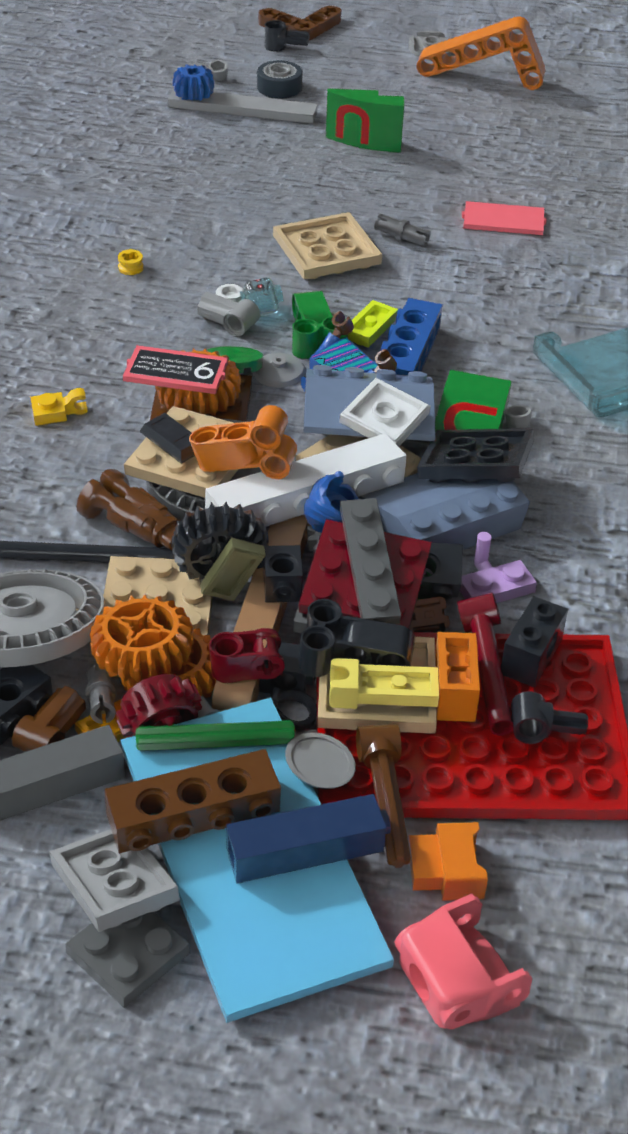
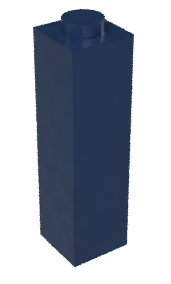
[226,794,391,884]

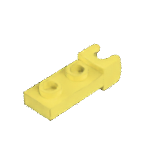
[329,658,439,709]

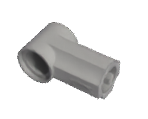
[197,292,260,337]

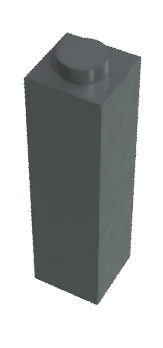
[0,725,125,821]

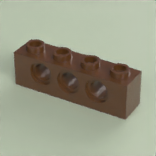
[104,749,281,854]

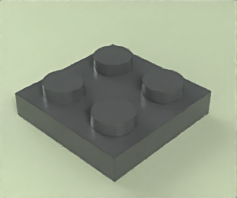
[65,912,190,1008]

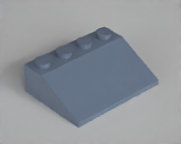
[303,365,435,441]
[358,473,530,549]

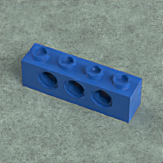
[374,298,443,375]

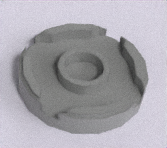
[408,30,453,57]

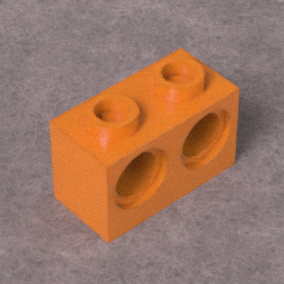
[435,632,480,722]

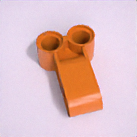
[189,405,297,479]

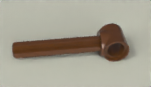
[356,724,412,868]

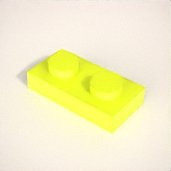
[348,300,398,348]

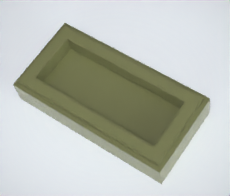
[200,538,266,601]

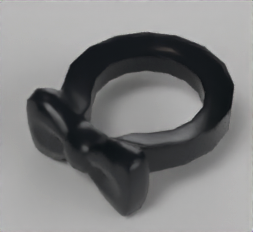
[270,687,317,731]

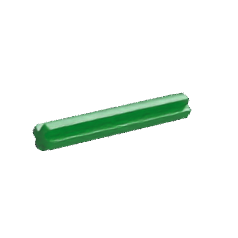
[136,720,295,751]

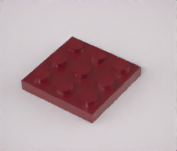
[299,519,432,629]

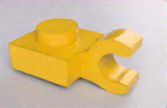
[30,388,88,426]

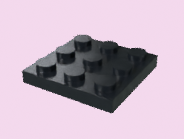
[417,428,534,483]

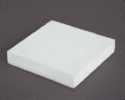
[339,378,430,447]

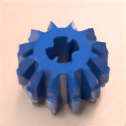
[173,64,215,102]

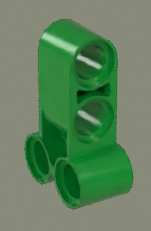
[292,291,348,359]

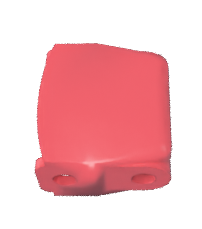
[394,894,532,1029]

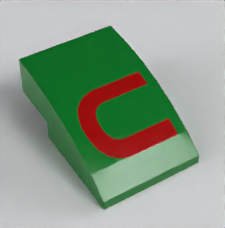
[326,88,404,153]
[430,370,512,442]

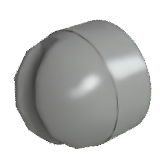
[209,59,228,82]
[506,405,531,429]

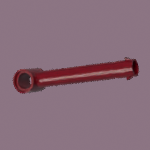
[457,592,513,736]

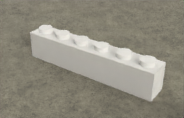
[205,433,407,527]

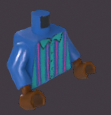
[301,311,397,392]

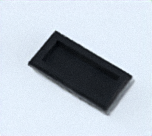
[140,413,195,464]

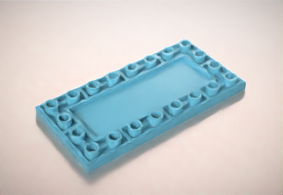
[121,697,394,1023]

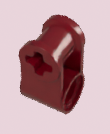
[209,628,285,683]

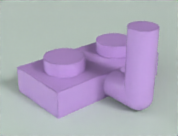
[460,532,537,603]

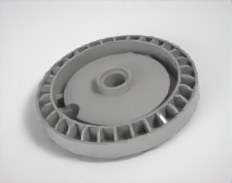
[0,569,105,667]

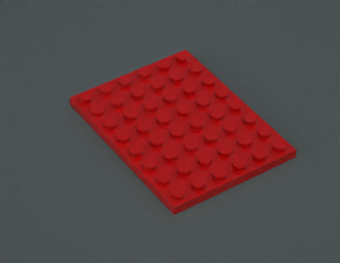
[316,632,628,820]

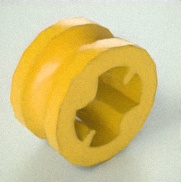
[118,249,144,275]

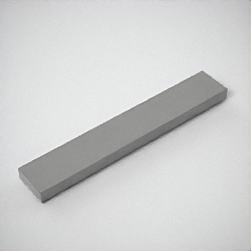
[168,88,318,124]

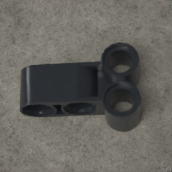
[299,599,415,677]

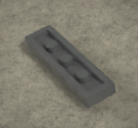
[340,498,401,624]

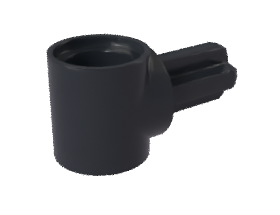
[265,20,309,51]
[511,691,588,744]

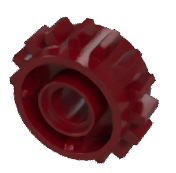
[116,674,202,738]

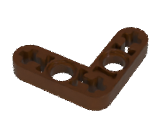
[258,6,342,40]

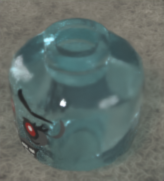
[239,277,284,318]

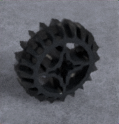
[172,502,269,583]

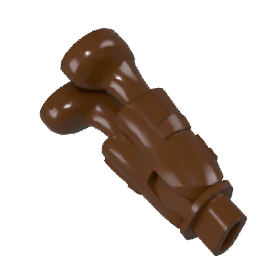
[76,469,179,550]

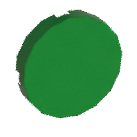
[207,346,263,374]

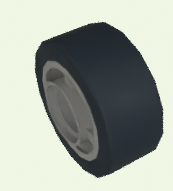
[257,60,303,99]

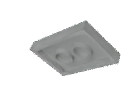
[50,829,180,932]

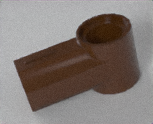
[12,685,86,752]

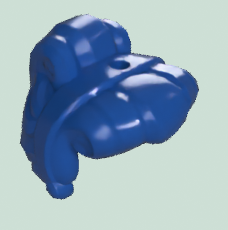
[304,471,359,533]

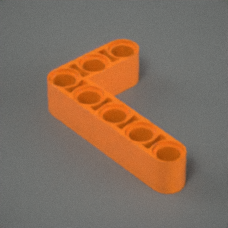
[417,16,546,90]

